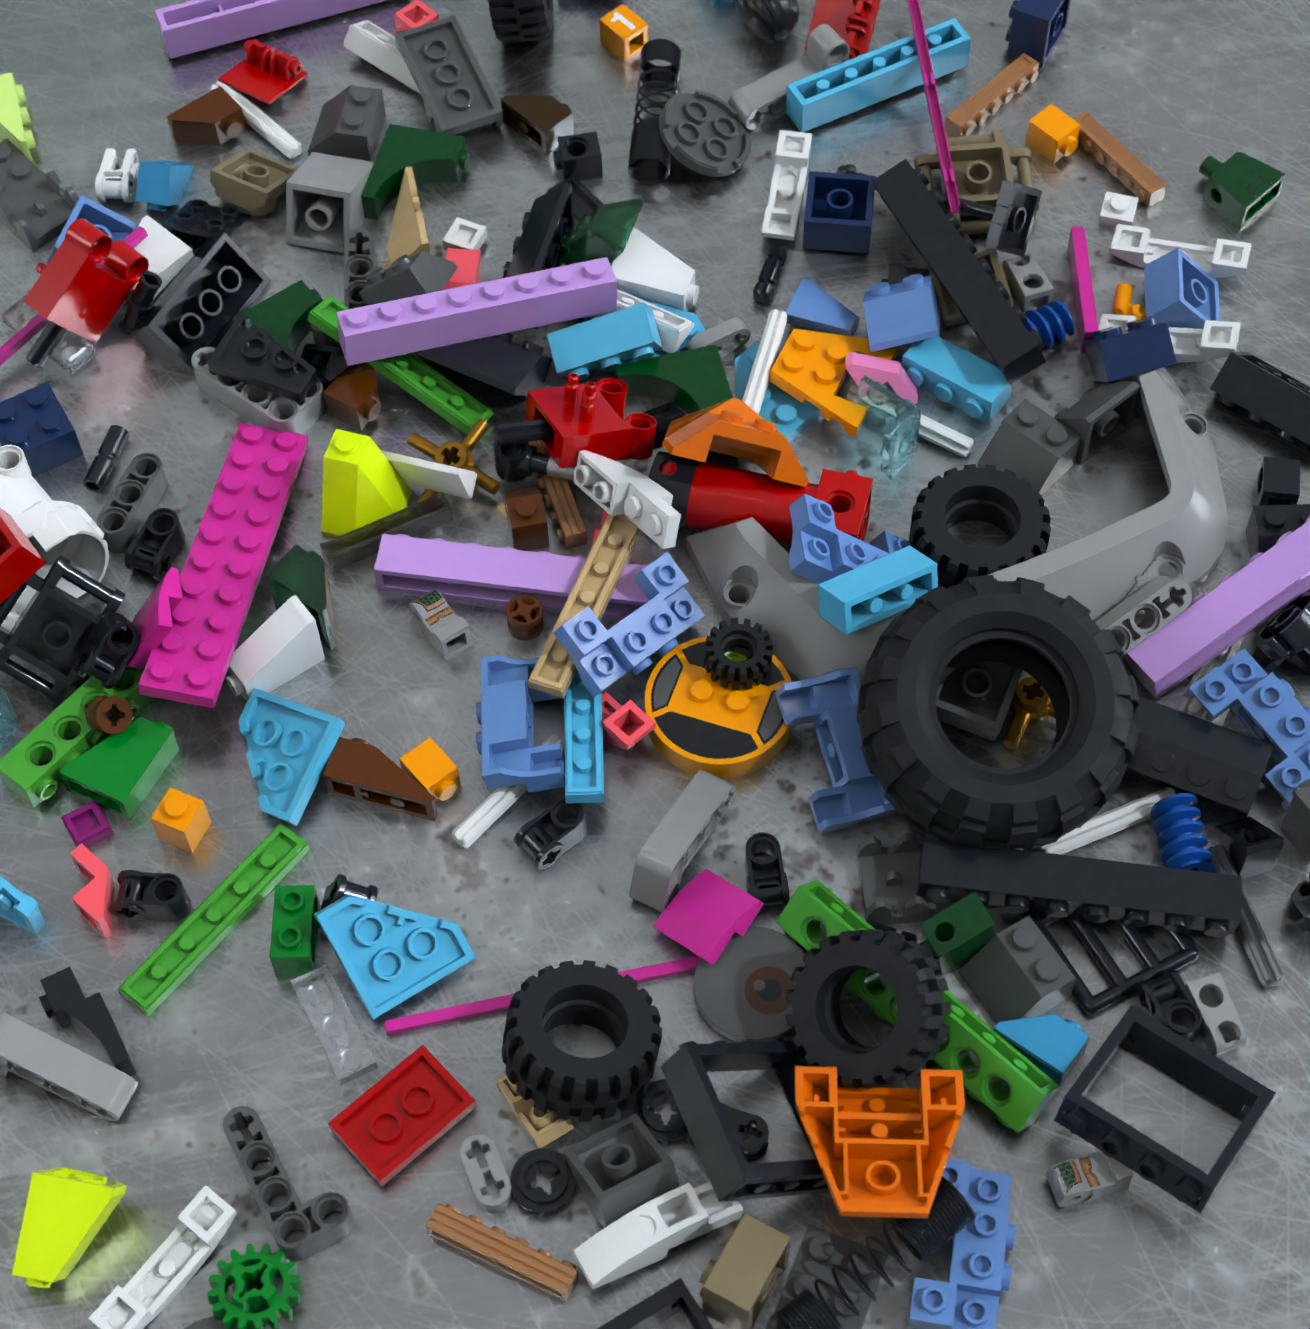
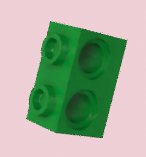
[269,885,321,978]

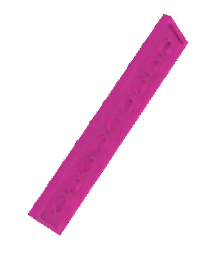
[138,423,308,708]

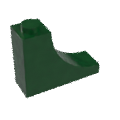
[361,124,470,220]
[232,280,323,353]
[615,344,733,415]

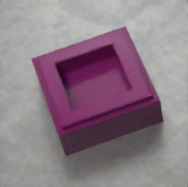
[61,800,114,848]

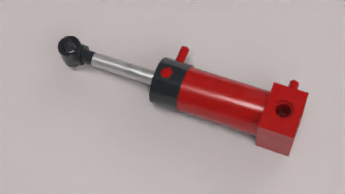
[493,442,873,548]

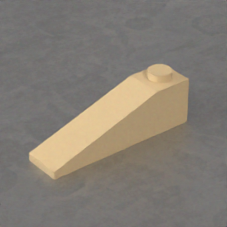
[382,166,430,270]

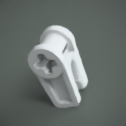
[95,148,139,203]

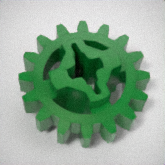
[207,1244,302,1329]

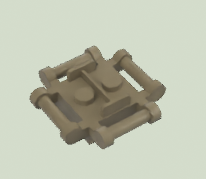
[913,130,1040,236]

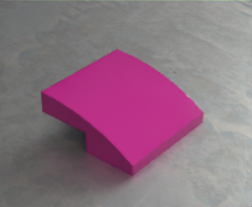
[127,567,182,669]
[652,869,764,965]

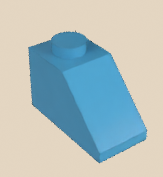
[136,159,193,211]
[994,1014,1090,1088]

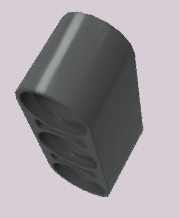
[96,452,168,553]

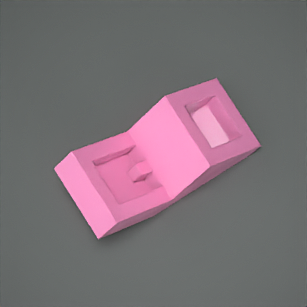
[845,352,918,409]

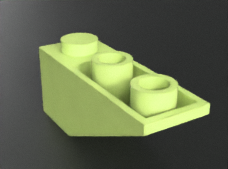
[0,72,36,162]

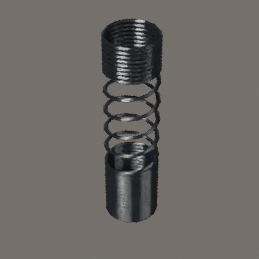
[628,39,682,185]
[777,1176,975,1329]

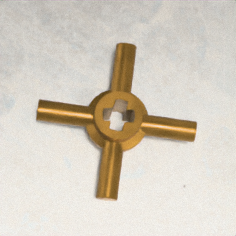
[407,418,501,509]
[1003,677,1056,750]

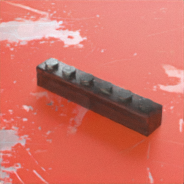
[320,492,453,573]

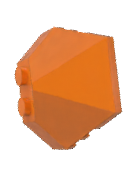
[662,397,809,487]
[795,1066,965,1218]

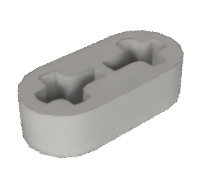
[686,317,751,358]
[459,1134,513,1213]

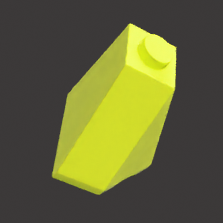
[321,429,413,543]
[12,1167,127,1288]

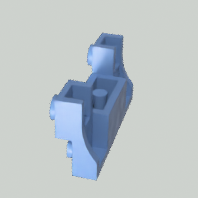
[788,493,912,584]
[553,552,705,698]
[1185,648,1310,809]
[476,655,565,793]
[775,667,898,834]
[908,1158,1016,1329]

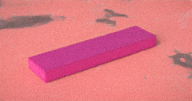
[1067,226,1098,354]

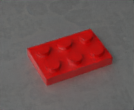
[328,1045,477,1186]

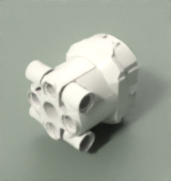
[0,445,109,632]

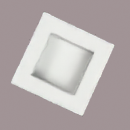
[1098,191,1139,228]
[442,217,488,250]

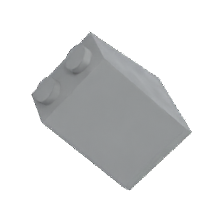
[286,152,374,253]

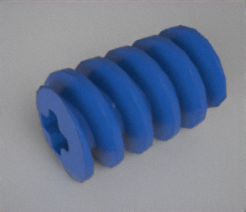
[1024,300,1075,350]
[1150,793,1215,873]

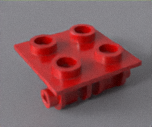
[804,0,881,59]
[218,39,308,104]

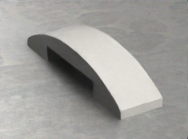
[761,130,812,240]
[1110,224,1252,278]
[1098,314,1241,363]
[89,1185,238,1329]

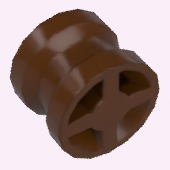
[506,594,544,641]
[85,695,132,734]

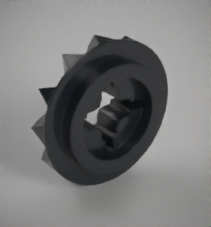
[633,1079,689,1144]
[510,1148,577,1215]

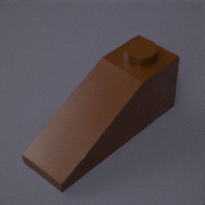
[323,737,438,821]

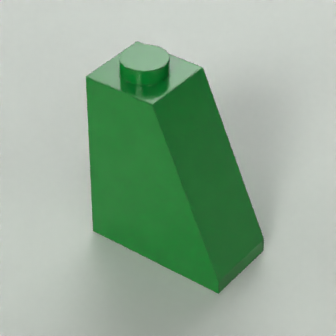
[59,716,180,820]

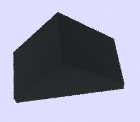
[1215,817,1284,879]

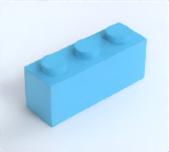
[547,302,663,381]
[902,336,1013,424]
[818,546,938,635]

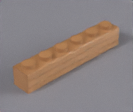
[944,53,1039,137]
[1073,111,1167,207]
[528,440,587,550]
[426,1203,579,1302]

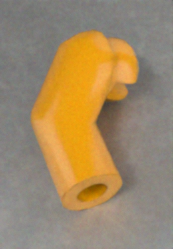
[1112,283,1146,320]

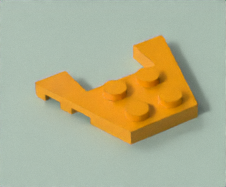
[768,329,899,437]

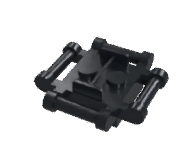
[0,555,126,705]

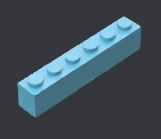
[786,18,971,132]

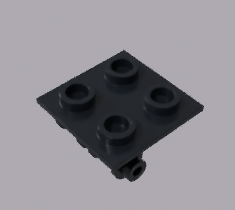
[162,199,251,249]

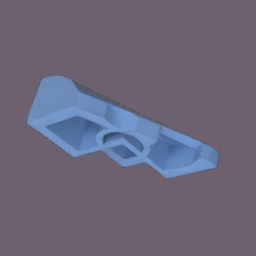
[786,278,860,337]

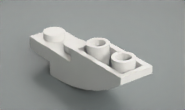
[574,450,681,549]
[573,1182,744,1290]

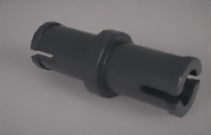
[119,271,162,332]

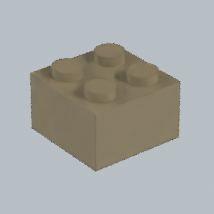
[699,1213,790,1329]

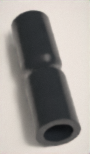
[83,425,130,493]

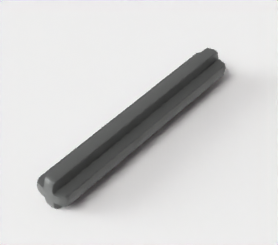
[1207,845,1284,988]

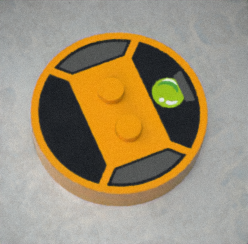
[645,636,793,779]

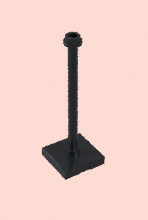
[836,164,1042,256]

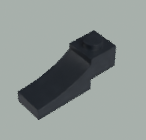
[39,967,137,1076]

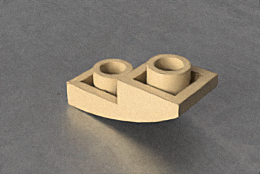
[495,1074,574,1149]

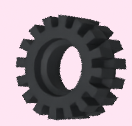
[704,618,773,690]

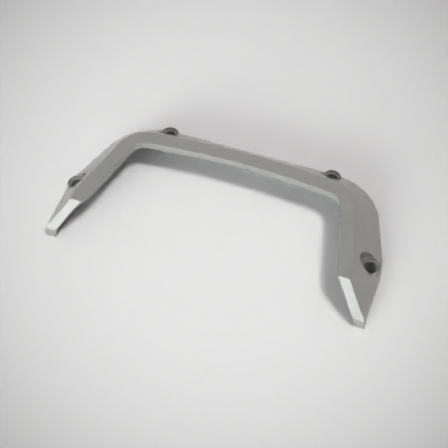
[686,367,1229,683]

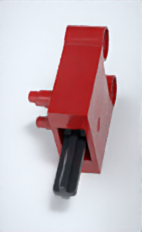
[23,218,149,368]
[493,373,657,468]

